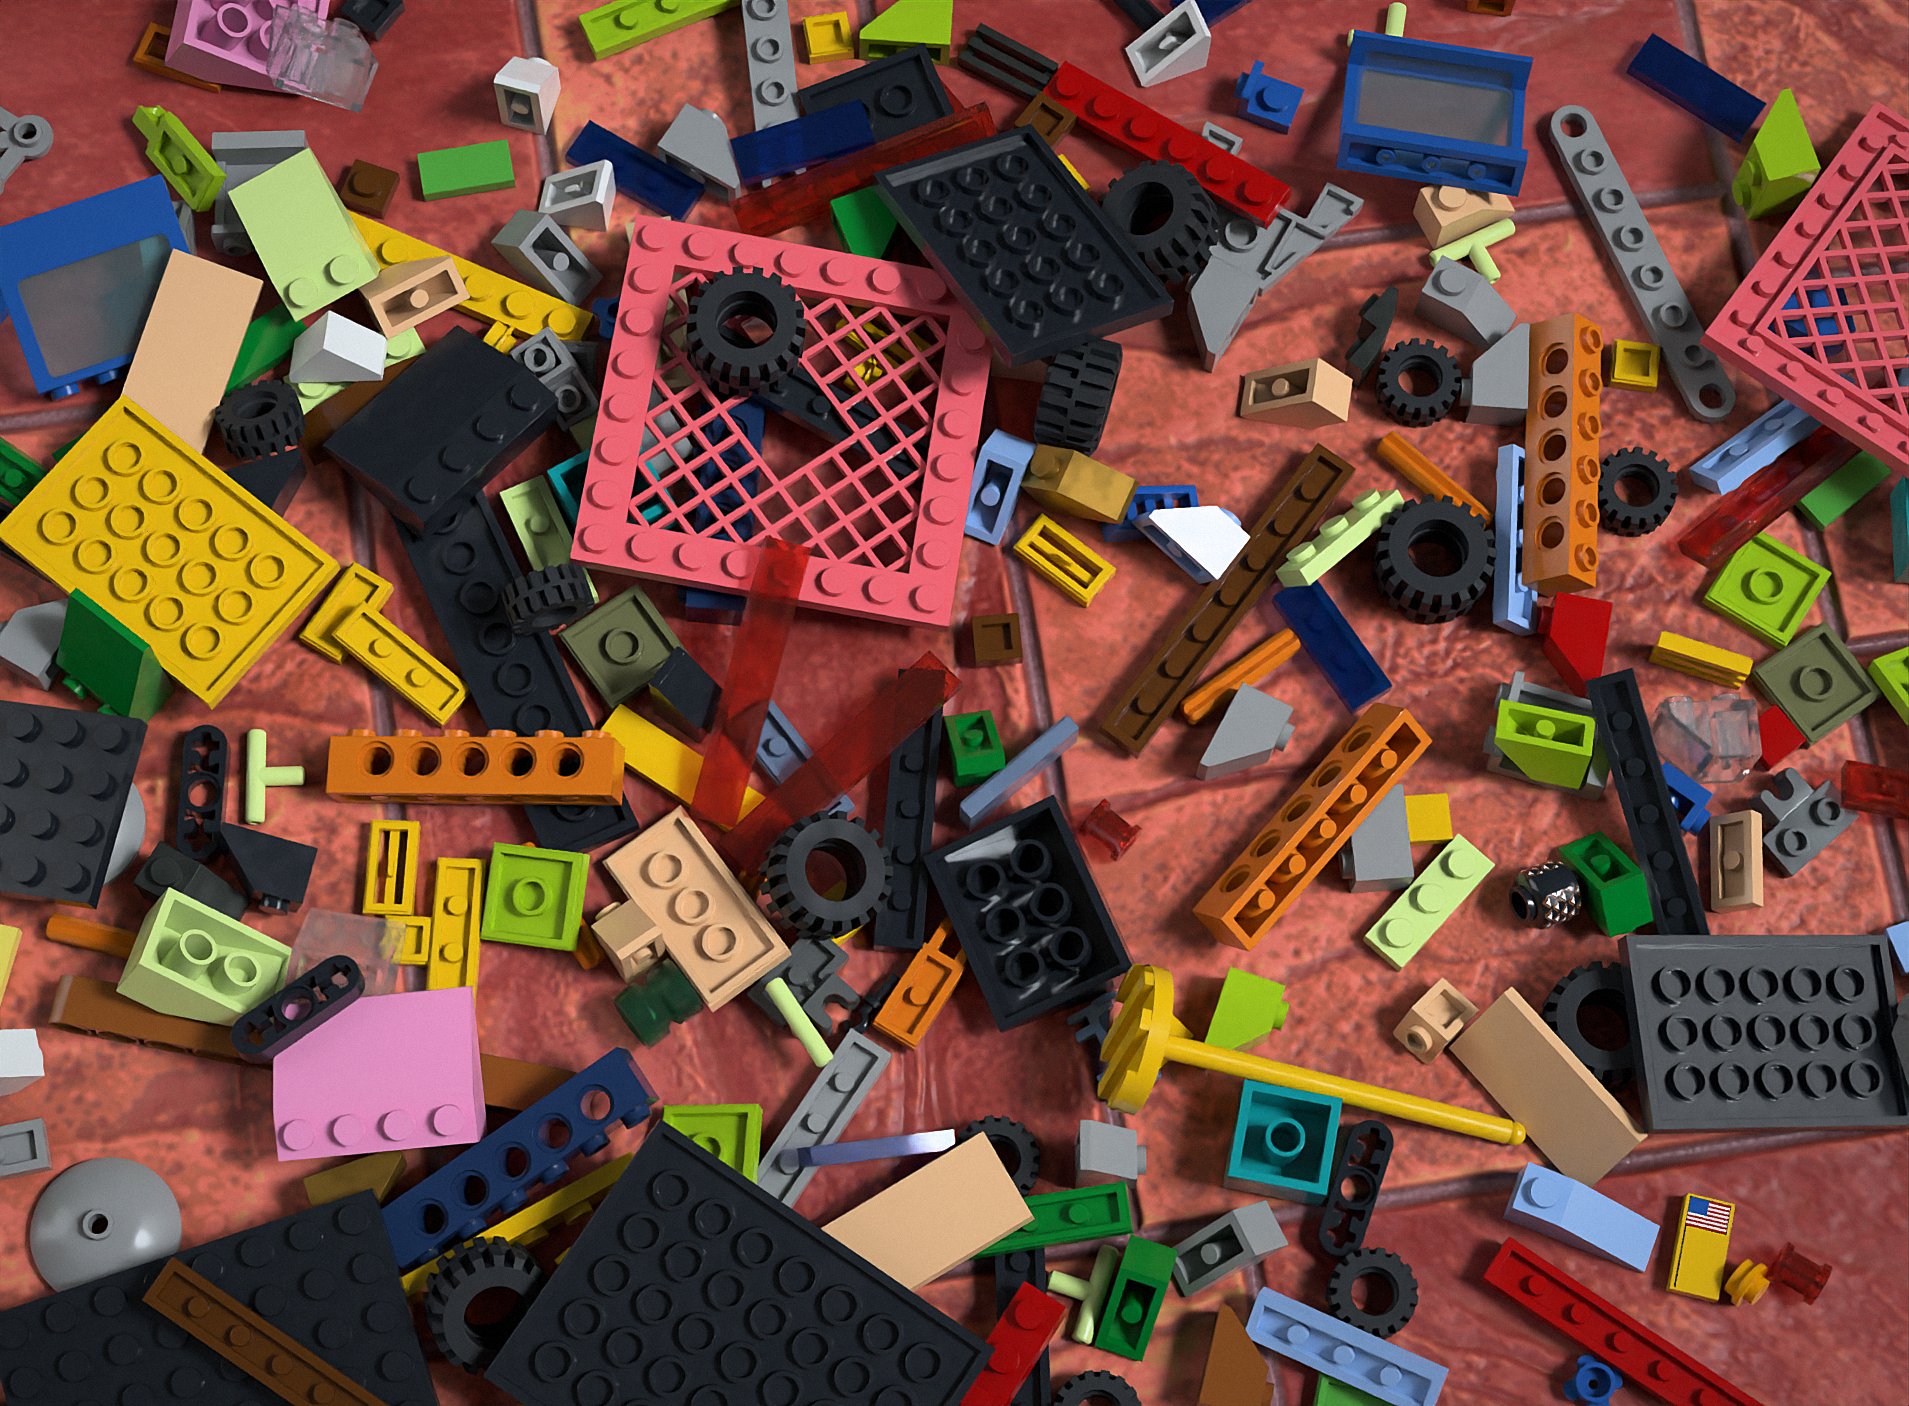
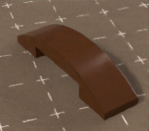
[300,352,426,466]

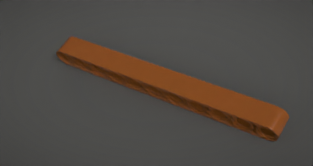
[48,975,578,1127]

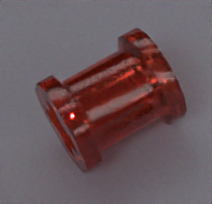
[1078,799,1143,862]
[1766,1241,1832,1305]

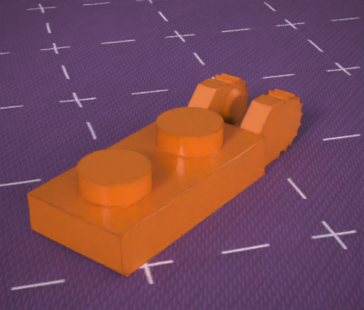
[873,915,969,1052]

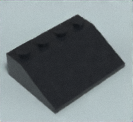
[322,325,559,543]
[923,794,1135,1033]

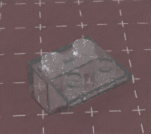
[266,4,379,113]
[1649,694,1762,784]
[284,908,408,1003]

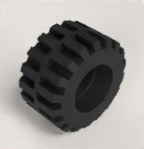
[1097,159,1221,287]
[686,266,806,397]
[1033,338,1123,457]
[1371,494,1497,624]
[759,810,893,941]
[1538,961,1637,1092]
[423,1236,549,1375]

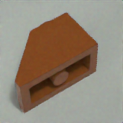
[1195,1304,1274,1406]

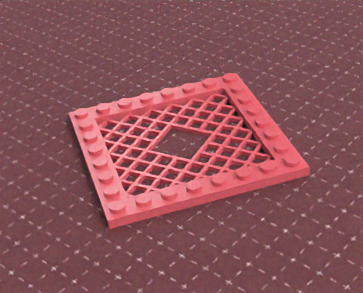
[1699,101,1909,479]
[570,214,993,633]

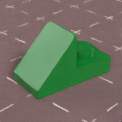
[944,709,1006,787]

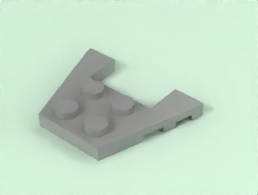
[1198,121,1364,297]

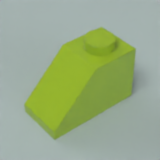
[859,0,953,66]
[1494,699,1596,789]
[1196,967,1290,1071]

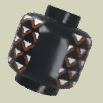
[1509,860,1585,930]

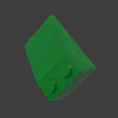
[56,588,175,723]

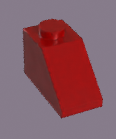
[1537,592,1613,700]

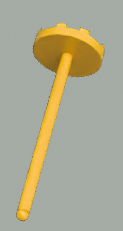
[1097,963,1526,1146]

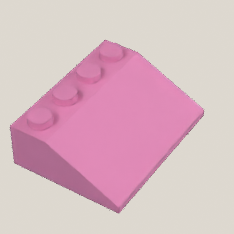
[164,0,330,96]
[273,986,488,1161]

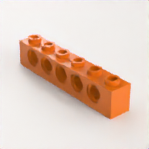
[1522,312,1603,598]
[1192,702,1432,952]
[326,729,625,805]

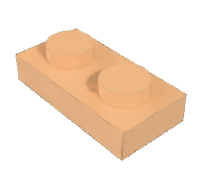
[1710,810,1763,914]

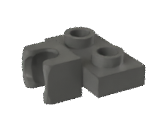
[1748,767,1860,878]
[747,934,860,1037]

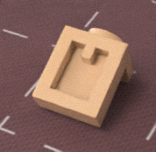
[1393,977,1479,1065]

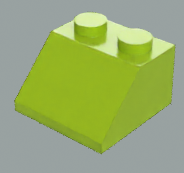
[1732,88,1821,221]

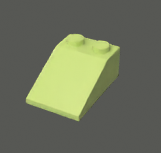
[228,147,381,322]
[116,887,300,1031]

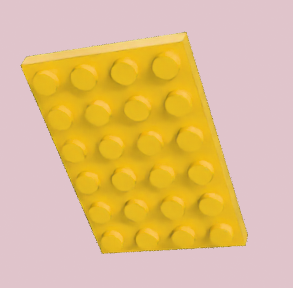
[0,394,340,710]

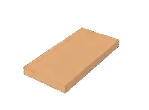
[120,248,264,455]
[602,805,792,1013]
[1449,987,1648,1188]
[821,1131,1035,1292]

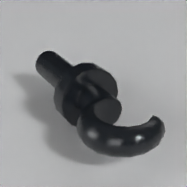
[843,973,901,1034]

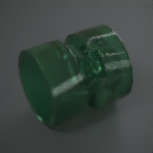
[611,958,704,1050]

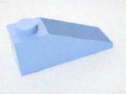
[1503,1162,1660,1274]

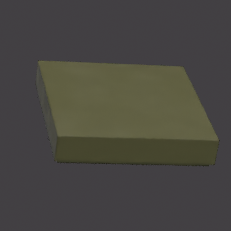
[559,583,690,713]
[1749,621,1884,750]

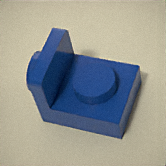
[1233,60,1304,135]
[1662,761,1714,836]

